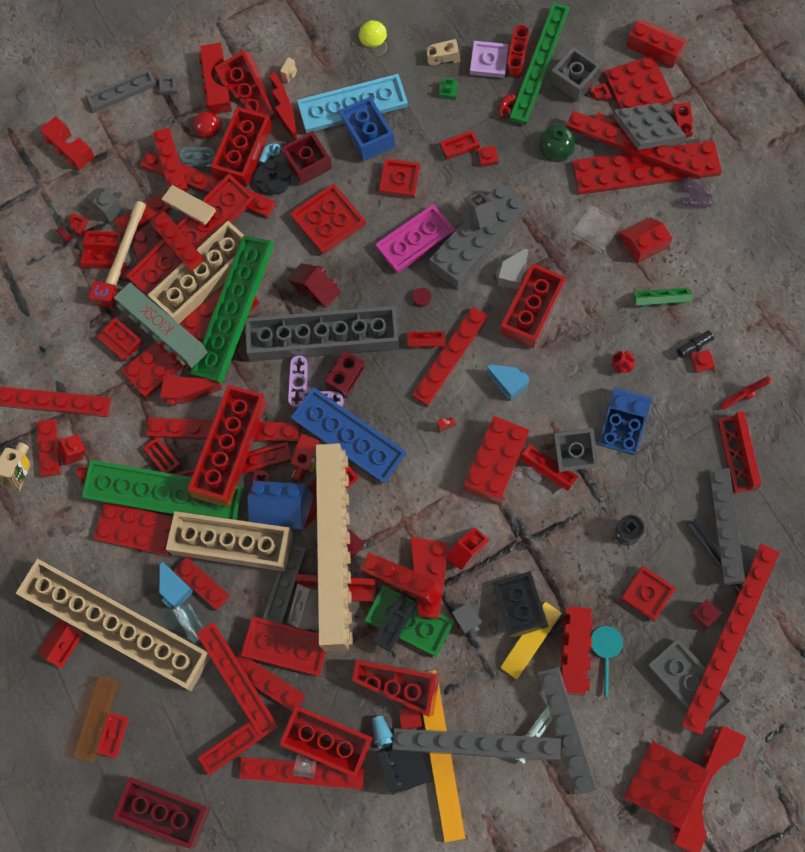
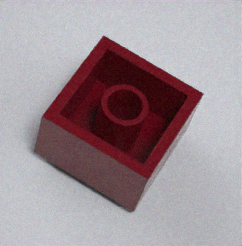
[281,131,332,185]

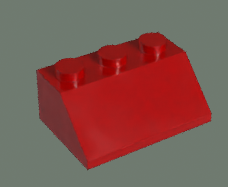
[626,19,689,68]

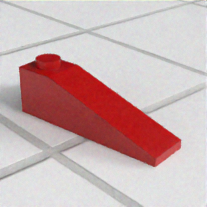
[214,50,276,117]

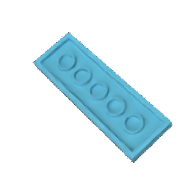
[297,74,408,133]

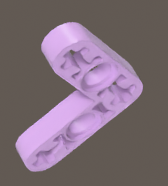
[288,355,344,410]

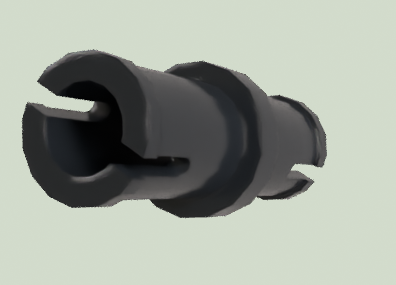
[676,330,714,359]

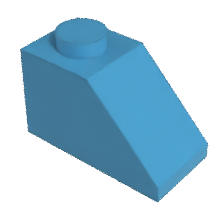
[487,364,529,401]
[159,562,194,609]

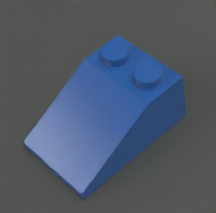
[339,96,395,161]

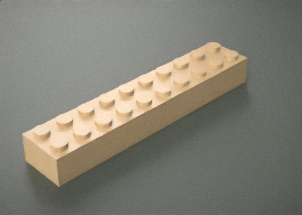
[316,443,353,652]
[16,558,211,691]

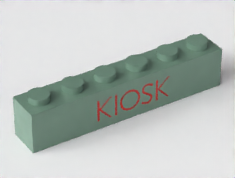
[114,283,208,368]

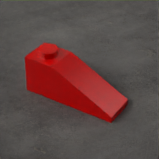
[160,376,223,406]

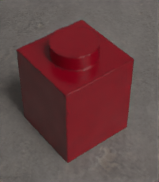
[689,599,722,631]

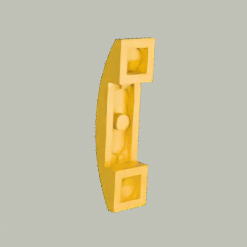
[500,602,562,680]

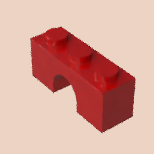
[40,116,95,170]

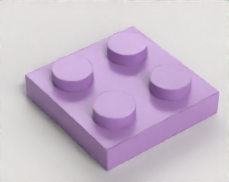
[470,41,509,78]

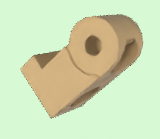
[426,39,460,65]

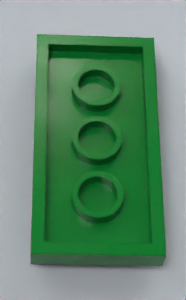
[365,585,455,658]

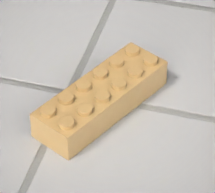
[148,221,245,324]
[166,511,294,572]

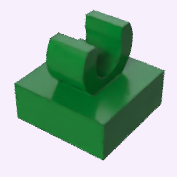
[439,78,458,100]

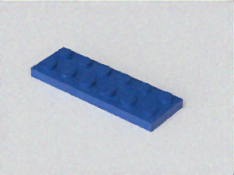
[291,387,407,484]

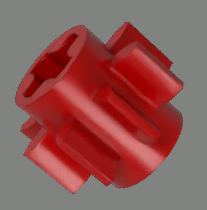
[611,350,636,374]

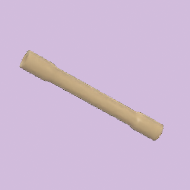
[105,201,146,286]

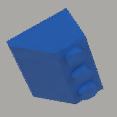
[248,481,314,531]

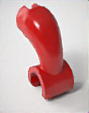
[499,94,516,119]

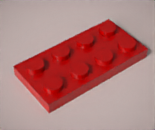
[93,502,173,557]
[241,616,326,677]

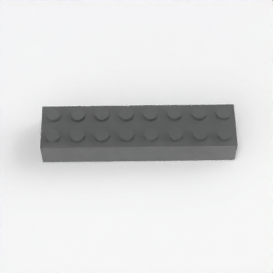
[245,306,399,361]

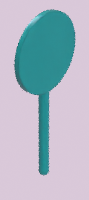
[591,626,623,697]

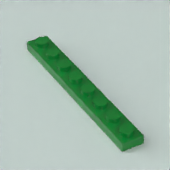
[510,2,570,126]

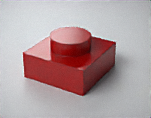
[477,145,499,167]
[690,349,715,373]

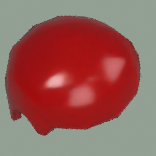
[193,111,222,138]

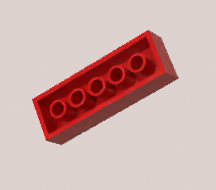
[188,385,267,508]

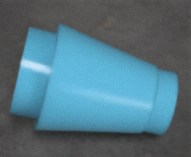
[371,716,394,749]

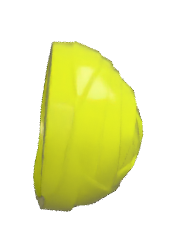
[358,20,387,48]

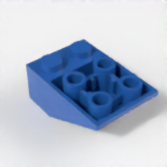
[598,386,652,454]

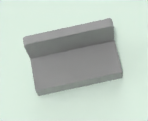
[287,584,319,631]

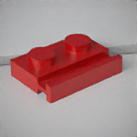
[97,317,143,362]

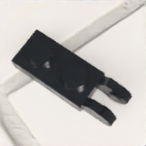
[373,595,417,653]

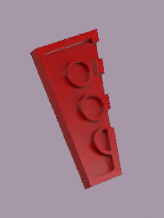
[410,537,449,620]

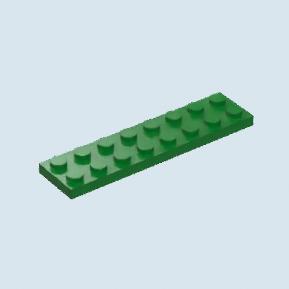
[190,235,275,383]
[82,460,244,520]

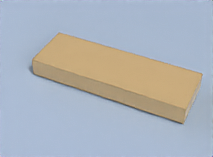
[162,185,216,225]

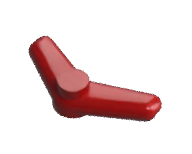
[720,376,772,409]

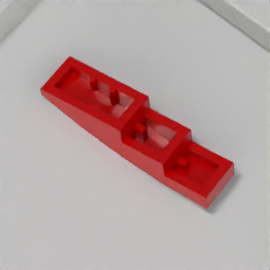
[269,72,298,141]

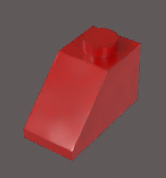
[446,527,490,570]

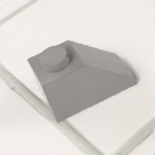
[496,249,528,290]

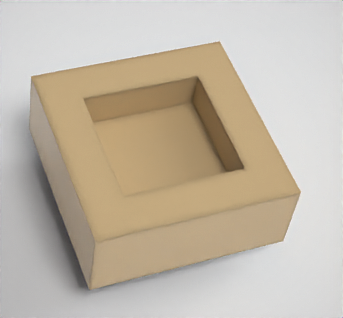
[280,58,297,83]

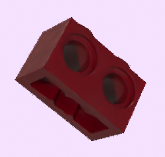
[325,351,365,398]

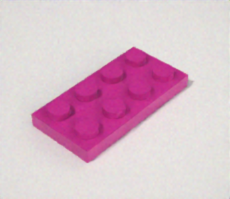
[375,204,456,274]

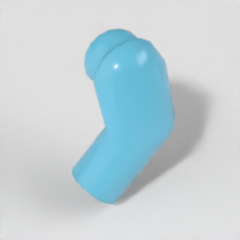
[258,143,281,165]

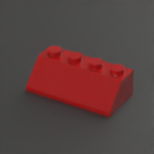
[279,705,374,778]

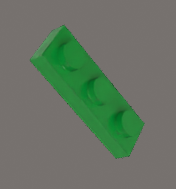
[633,287,693,307]

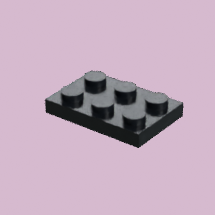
[493,571,549,639]

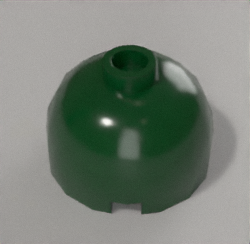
[539,125,575,162]

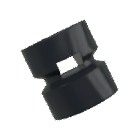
[615,514,645,546]

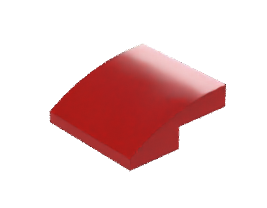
[80,231,122,269]

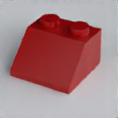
[619,217,673,264]

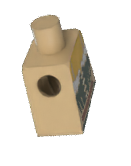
[0,442,30,492]

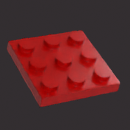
[603,55,673,109]
[290,183,366,255]
[624,741,711,830]

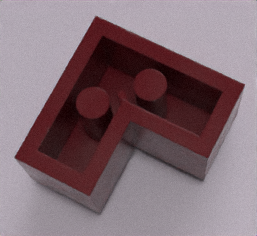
[287,263,341,308]

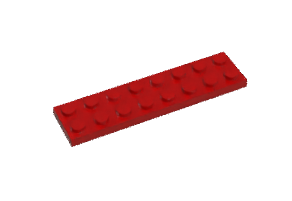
[572,140,722,195]
[126,174,256,299]
[121,286,260,398]

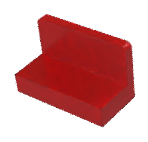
[38,619,84,668]

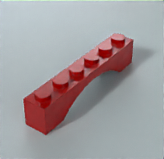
[670,725,746,852]

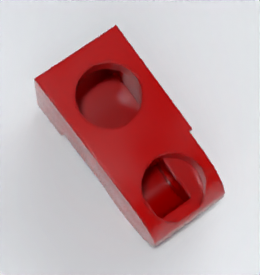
[671,102,693,137]

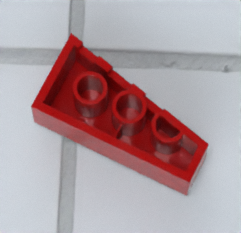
[560,606,593,696]
[352,659,440,717]

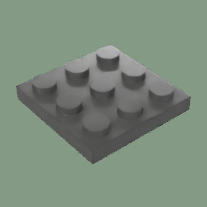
[612,103,686,150]

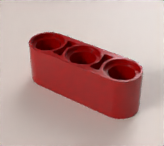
[507,25,529,78]

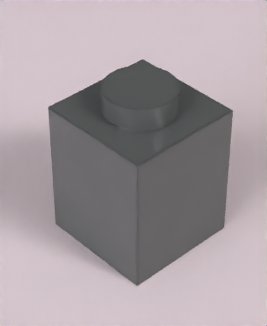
[452,602,482,636]

